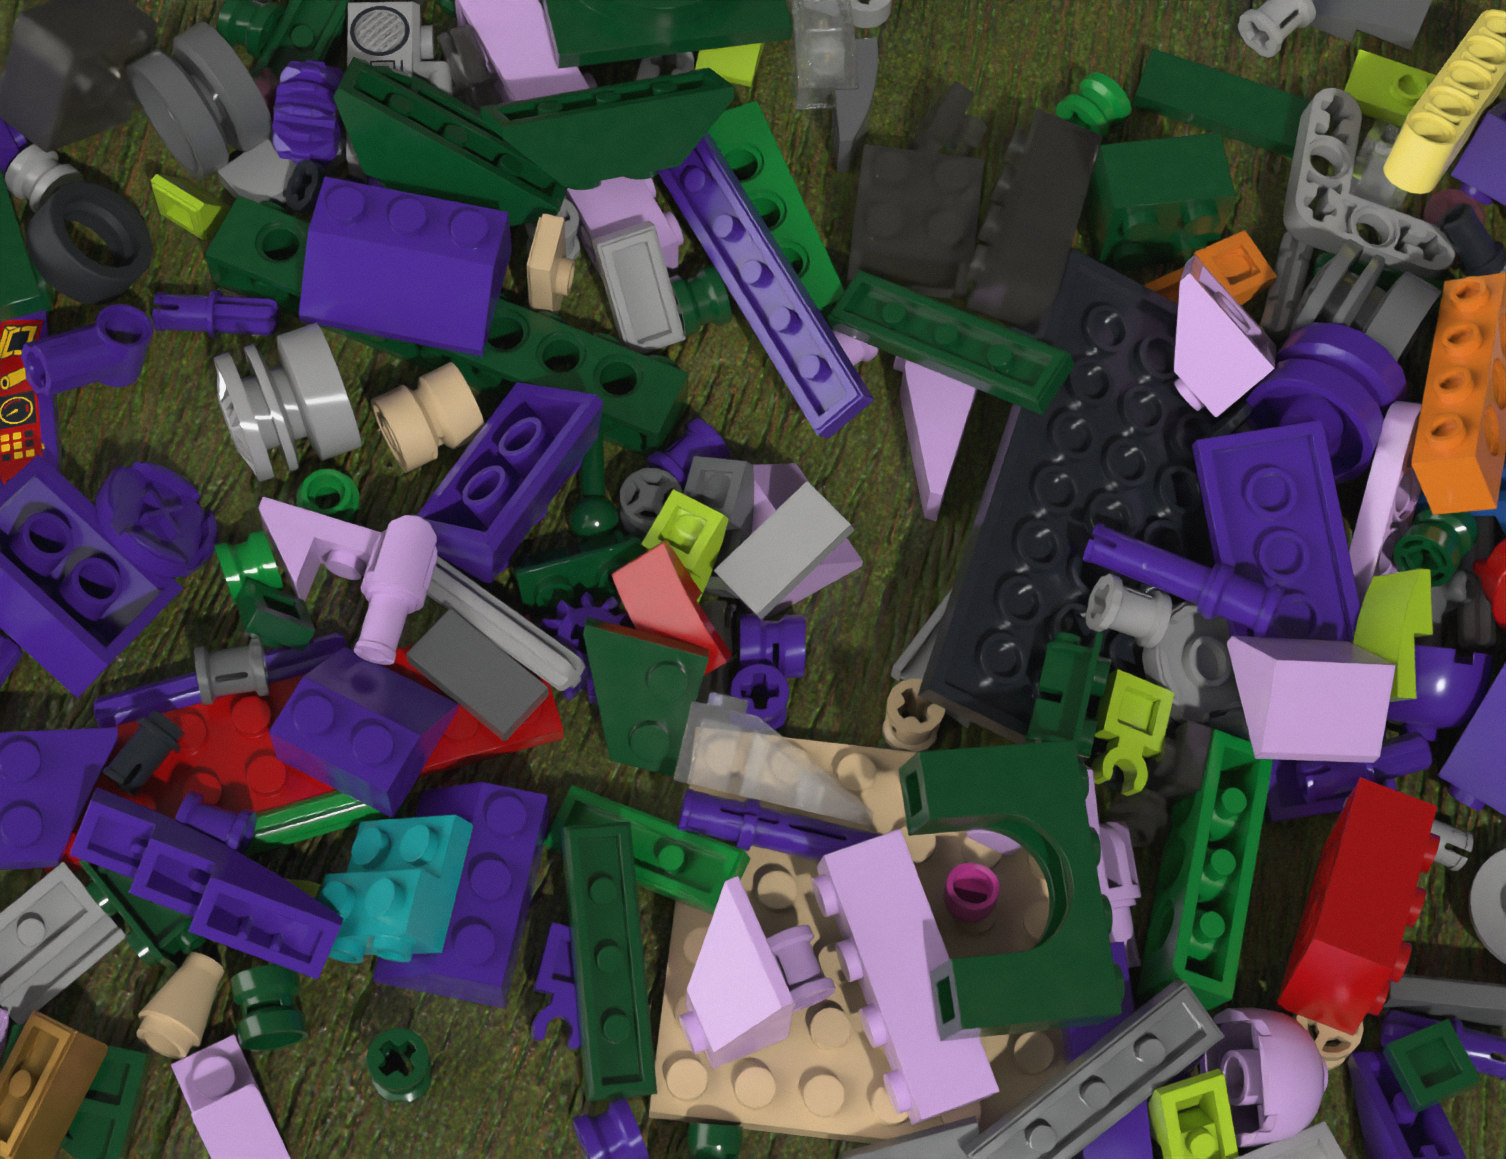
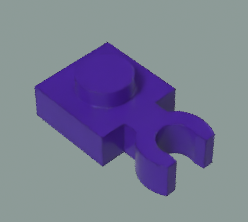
[531,922,581,1050]

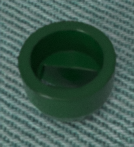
[687,1122,744,1159]

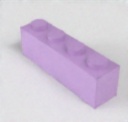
[812,829,999,1126]

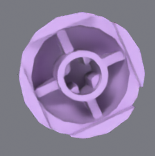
[1200,1007,1328,1148]

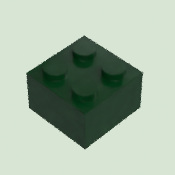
[1083,133,1236,272]

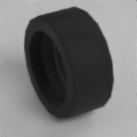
[26,181,153,305]

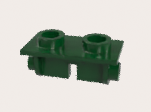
[511,529,643,619]
[1024,632,1112,758]
[78,859,206,971]

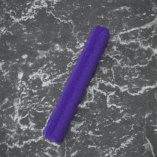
[94,632,348,728]

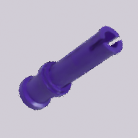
[1083,522,1286,639]

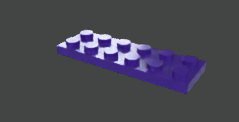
[1192,420,1397,824]

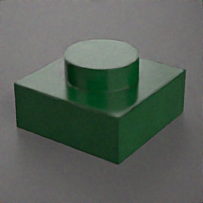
[235,579,315,652]
[1383,1019,1481,1114]

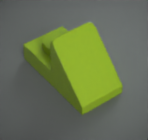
[1147,1069,1239,1159]

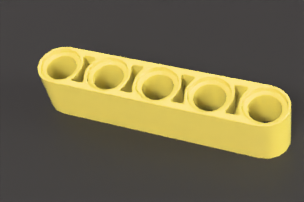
[1383,9,1506,194]

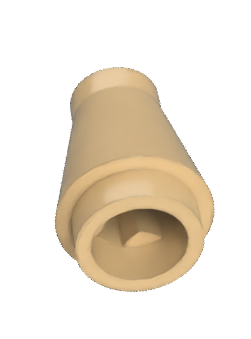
[136,952,224,1059]

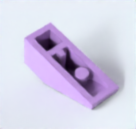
[893,356,978,522]

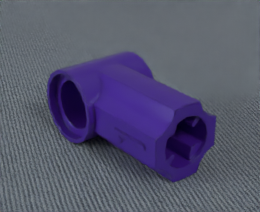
[21,304,153,396]

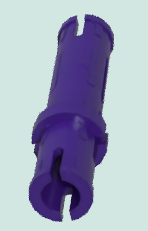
[677,787,883,862]

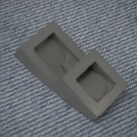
[1308,0,1432,50]
[831,38,878,173]
[683,456,754,599]

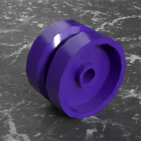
[1246,322,1409,484]

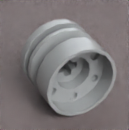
[214,322,362,483]

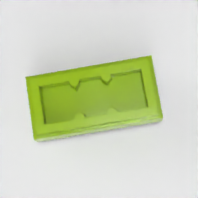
[1344,49,1436,127]

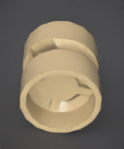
[371,362,485,473]

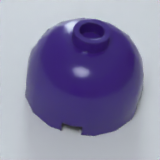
[1386,645,1493,742]

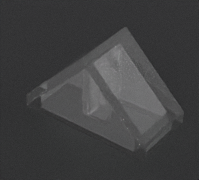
[1349,118,1408,212]

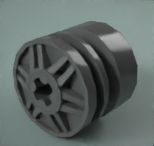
[1287,239,1442,365]

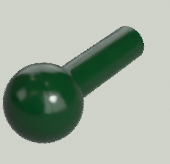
[569,431,619,542]

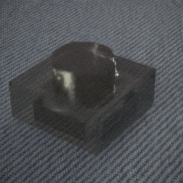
[1148,720,1213,805]

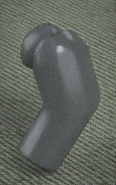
[1414,569,1478,648]

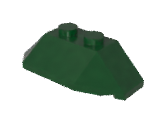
[333,57,568,226]
[480,68,734,190]

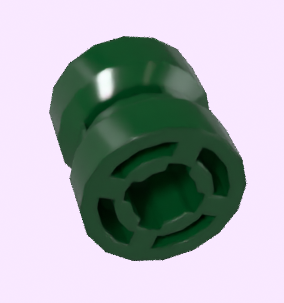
[1393,503,1478,587]
[231,964,308,1051]

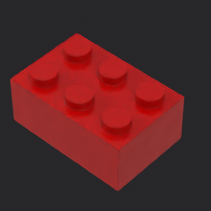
[1276,777,1441,1036]

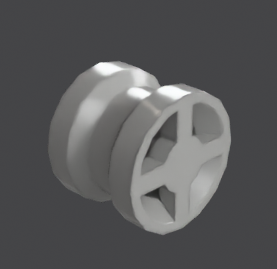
[5,143,84,213]

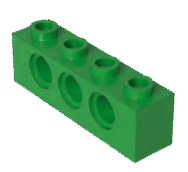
[708,101,845,330]
[1136,729,1273,1011]

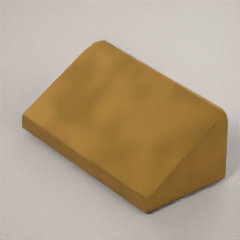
[0,1010,108,1159]

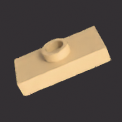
[526,214,575,315]

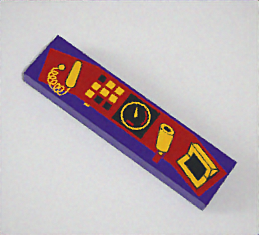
[0,310,64,489]

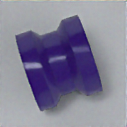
[572,1097,649,1159]

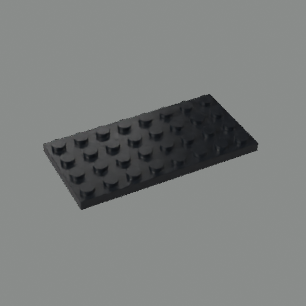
[917,249,1256,803]

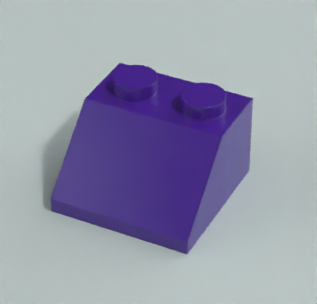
[269,647,459,818]

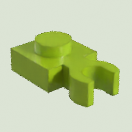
[1091,669,1175,796]

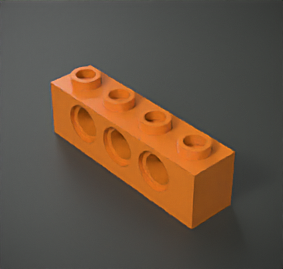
[1411,273,1506,515]

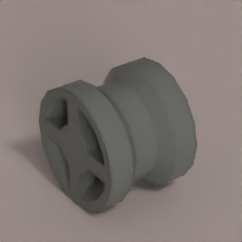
[620,468,682,544]

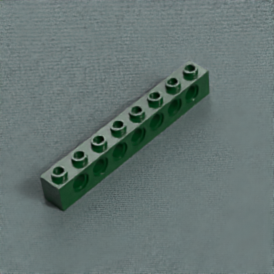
[205,195,688,458]

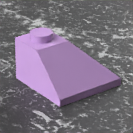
[1174,255,1277,417]
[679,876,794,1070]

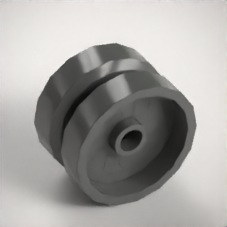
[127,22,274,180]

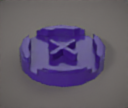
[95,462,218,578]

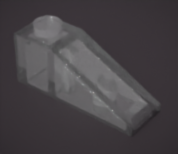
[788,0,858,110]
[674,692,874,826]

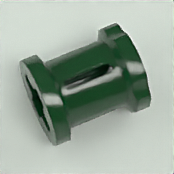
[366,1028,432,1104]

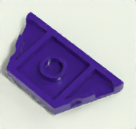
[0,727,118,870]

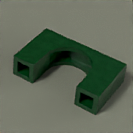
[898,740,1125,1041]

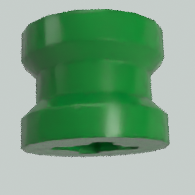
[1056,72,1132,148]
[213,528,284,605]

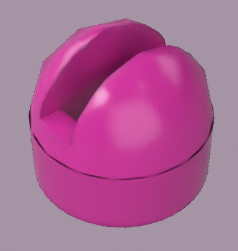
[943,863,1000,923]

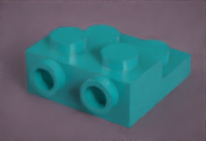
[317,815,473,964]

